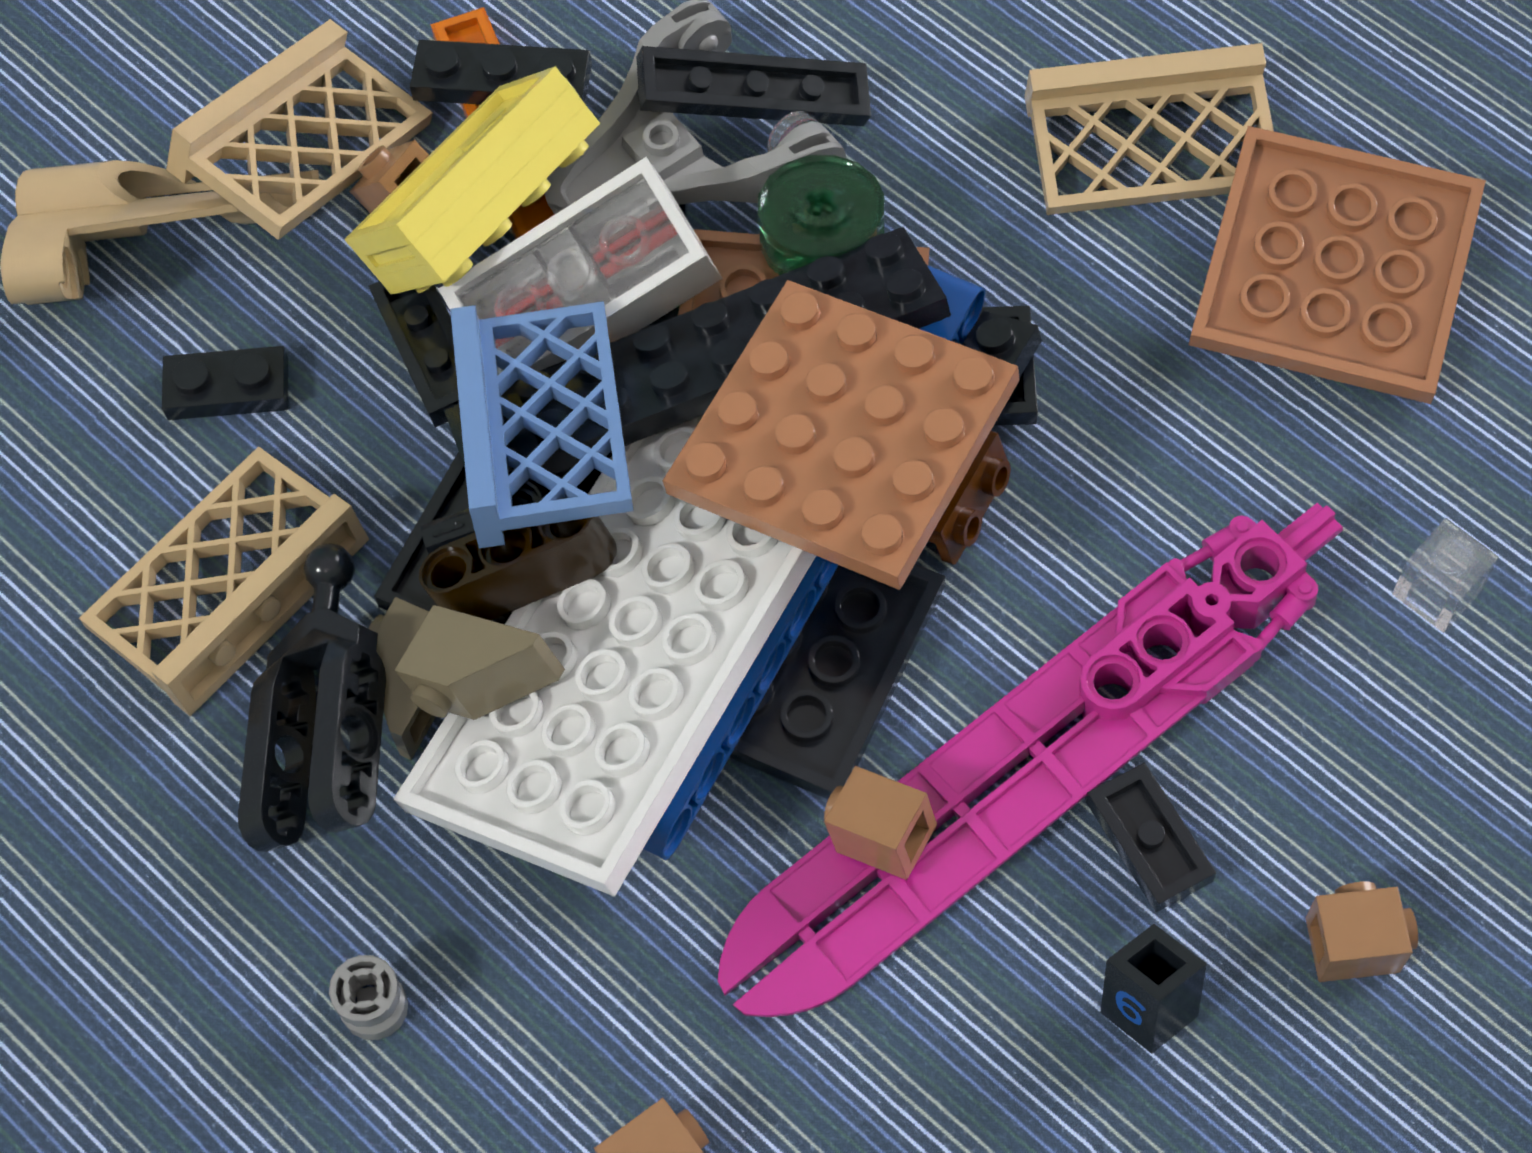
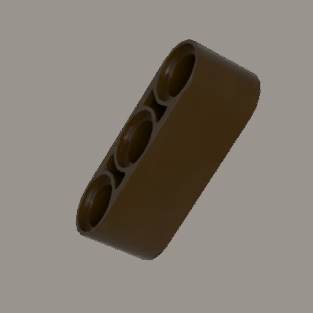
[419,516,617,620]

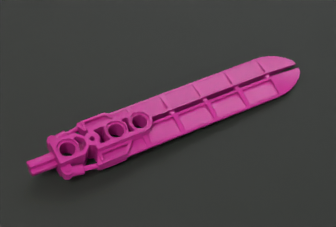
[718,503,1343,1017]

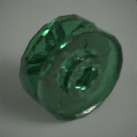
[758,155,885,275]

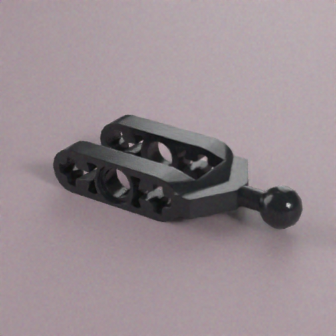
[238,543,386,852]

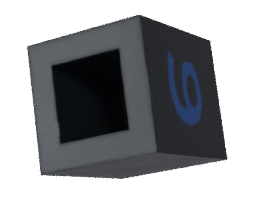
[1100,924,1207,1054]

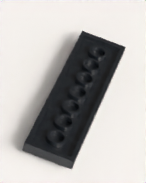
[444,227,951,483]

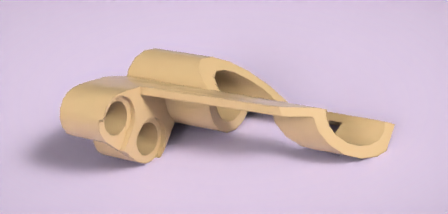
[0,160,319,305]

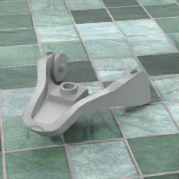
[545,0,852,214]

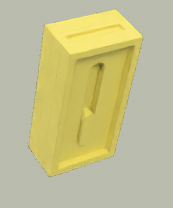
[344,66,600,295]

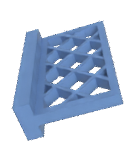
[450,301,634,549]

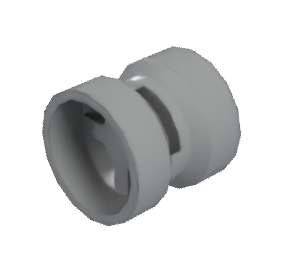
[329,955,408,1040]

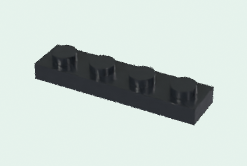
[636,46,871,126]

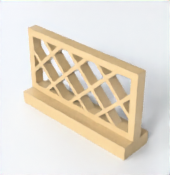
[166,19,433,240]
[1024,43,1274,215]
[79,446,369,716]

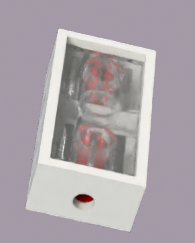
[438,157,722,374]

